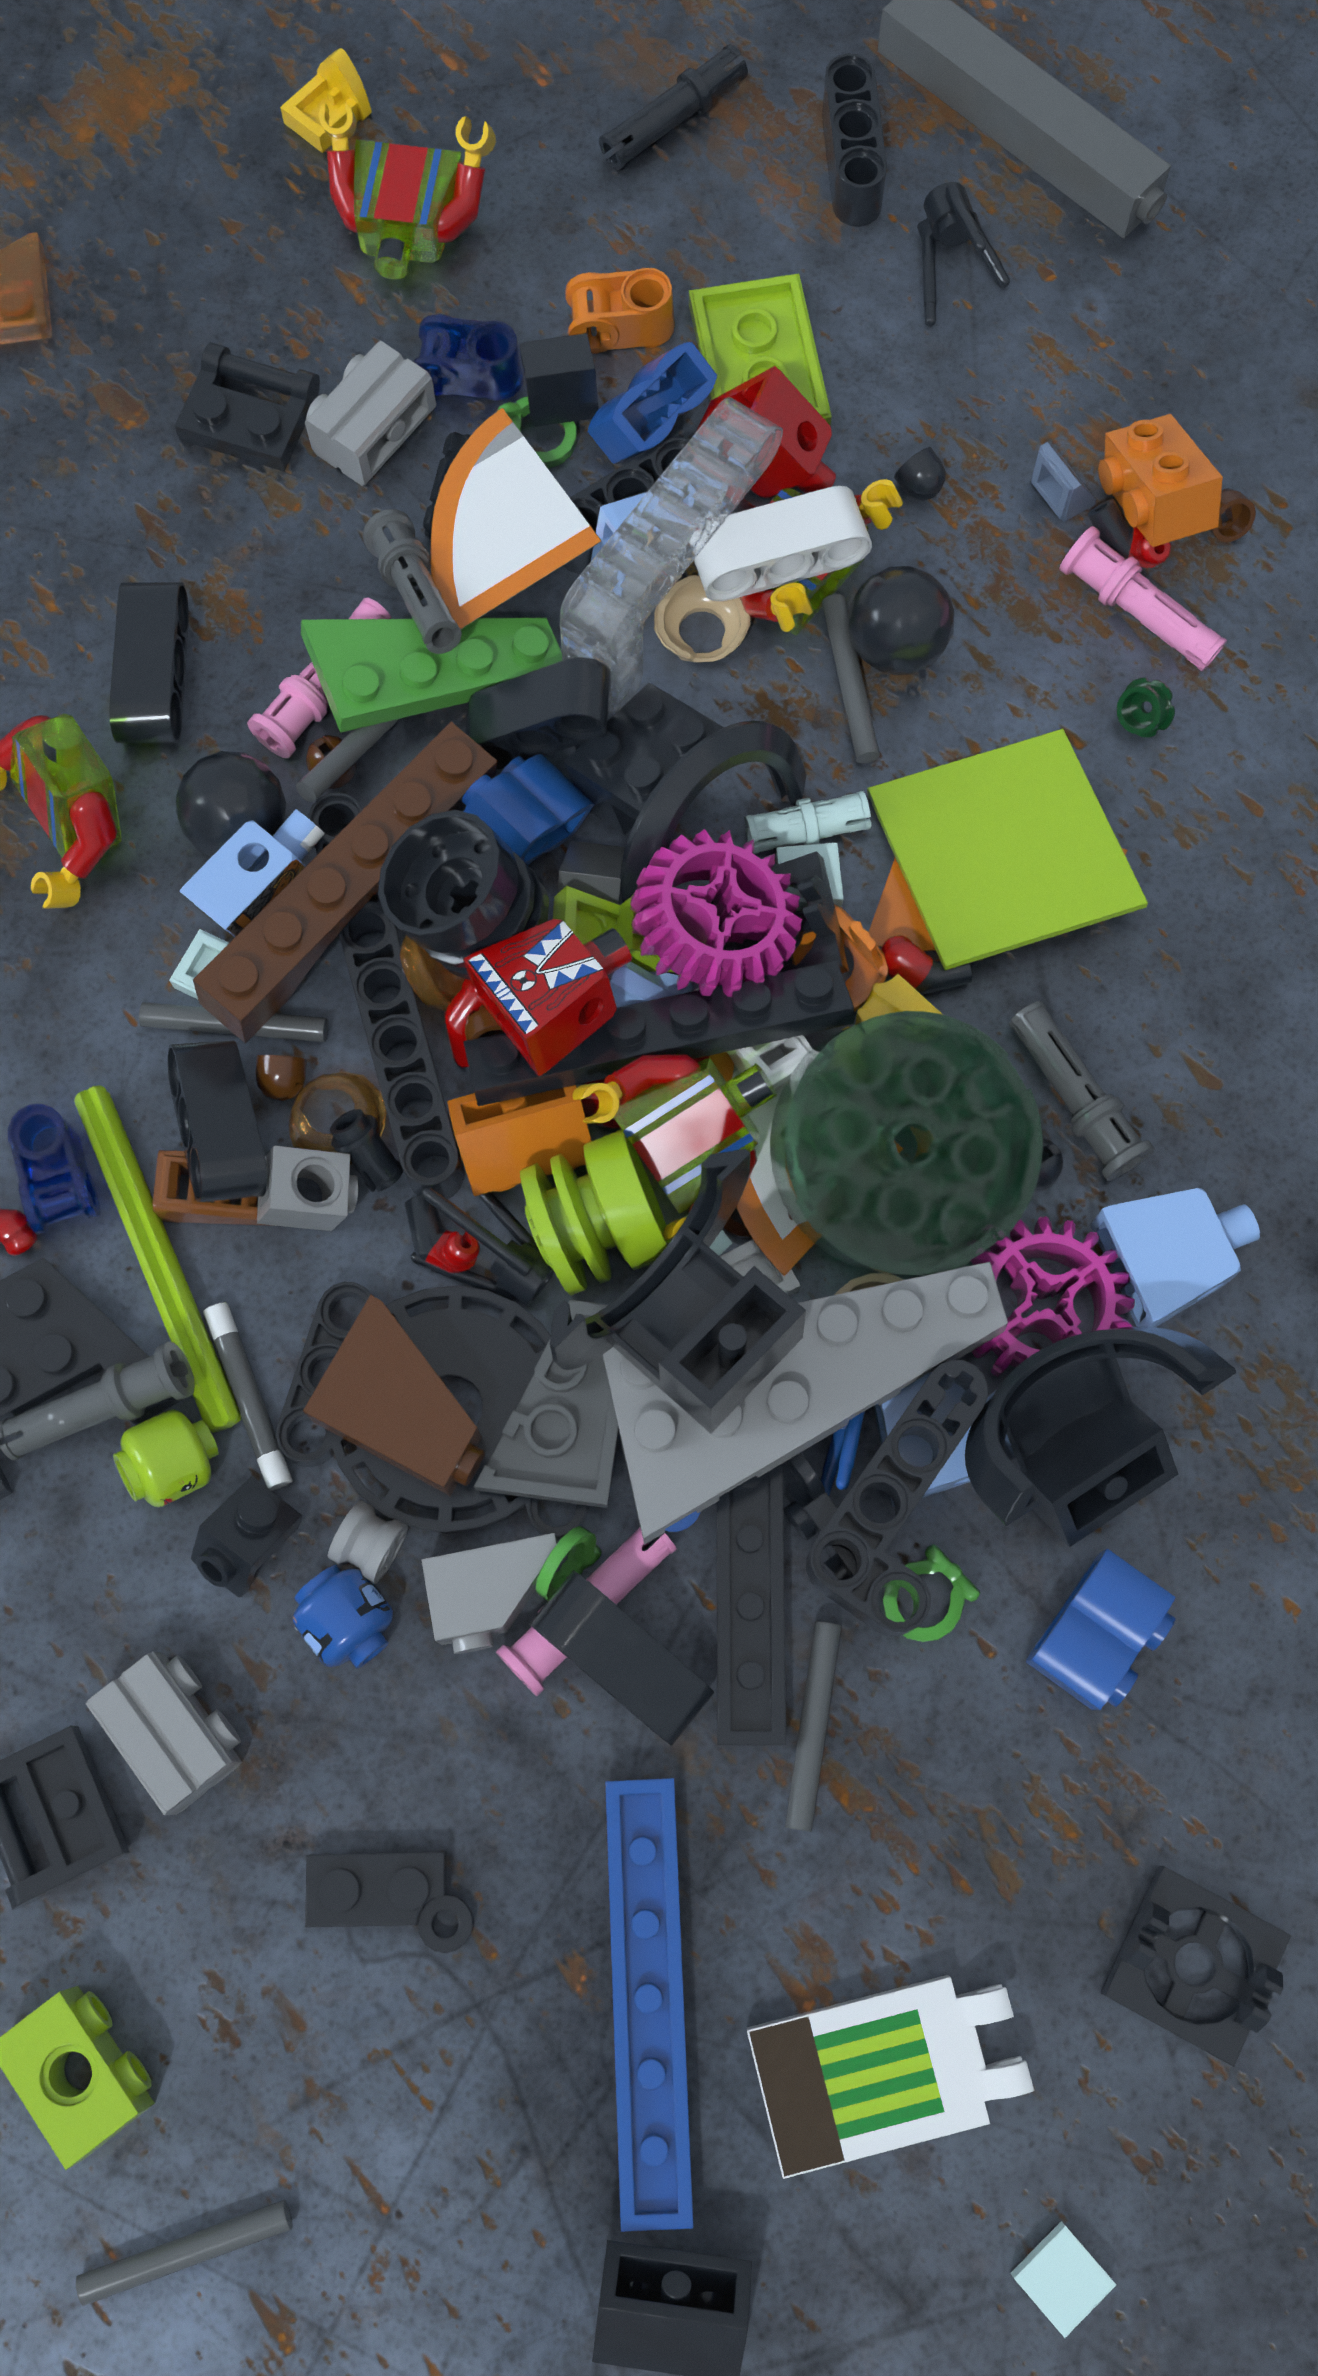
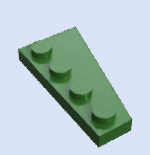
[301,618,565,733]

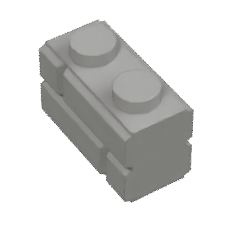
[305,340,437,486]
[85,1651,243,1815]

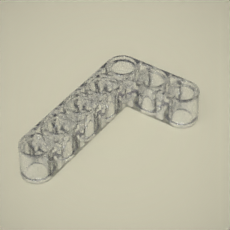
[560,397,783,715]

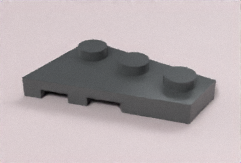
[474,1300,619,1508]

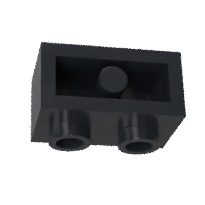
[592,2240,753,2376]

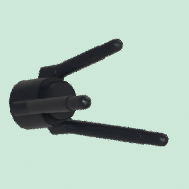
[917,182,1010,326]
[411,1187,555,1306]

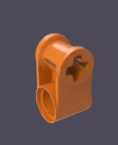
[565,268,675,354]

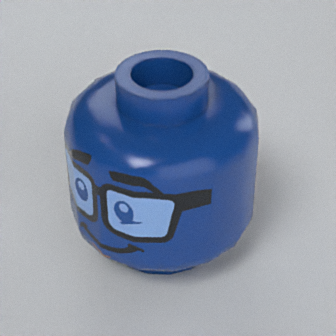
[293,1565,393,1669]

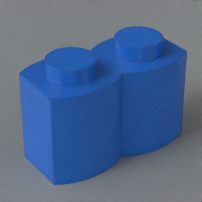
[587,342,717,464]
[462,754,595,865]
[1025,1549,1176,1711]

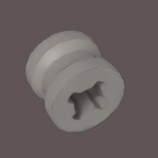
[327,1500,408,1584]

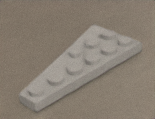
[603,1262,1008,1545]

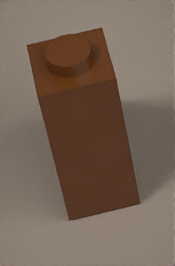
[303,1295,485,1496]

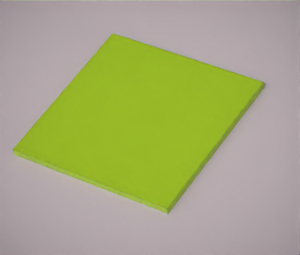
[867,729,1148,970]

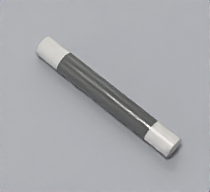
[203,1302,293,1491]

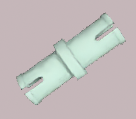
[744,791,871,854]

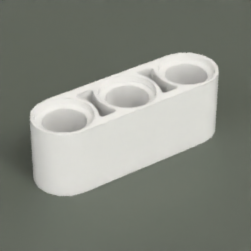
[687,486,872,601]

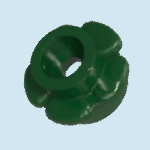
[1117,677,1175,737]

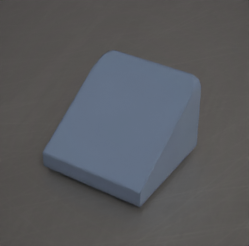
[1031,442,1097,522]

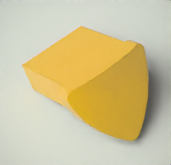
[280,48,372,153]

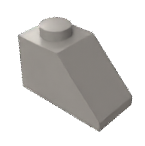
[421,1533,558,1654]

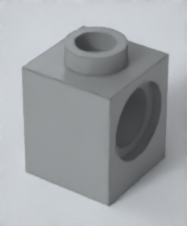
[257,1146,358,1231]

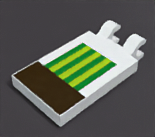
[747,1975,1034,2179]

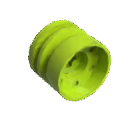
[520,1128,671,1296]

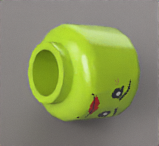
[113,1409,219,1507]

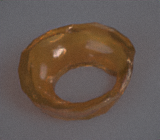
[400,935,465,1012]
[288,1072,386,1165]

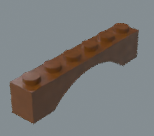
[193,722,497,1044]

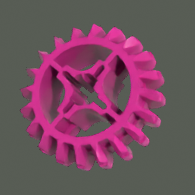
[630,829,802,997]
[970,1216,1135,1377]

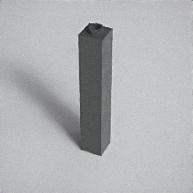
[877,0,1171,239]

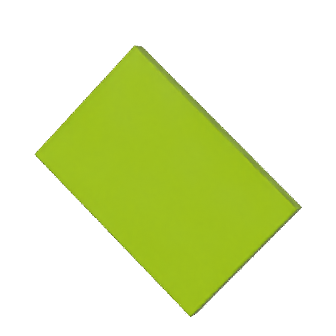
[689,273,832,426]

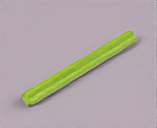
[74,1085,241,1433]

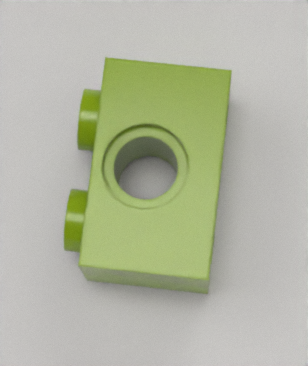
[0,1986,155,2170]

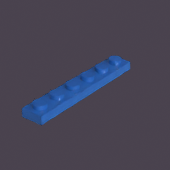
[605,1778,693,2232]

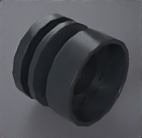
[378,810,549,980]

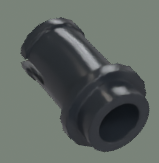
[330,1109,403,1192]

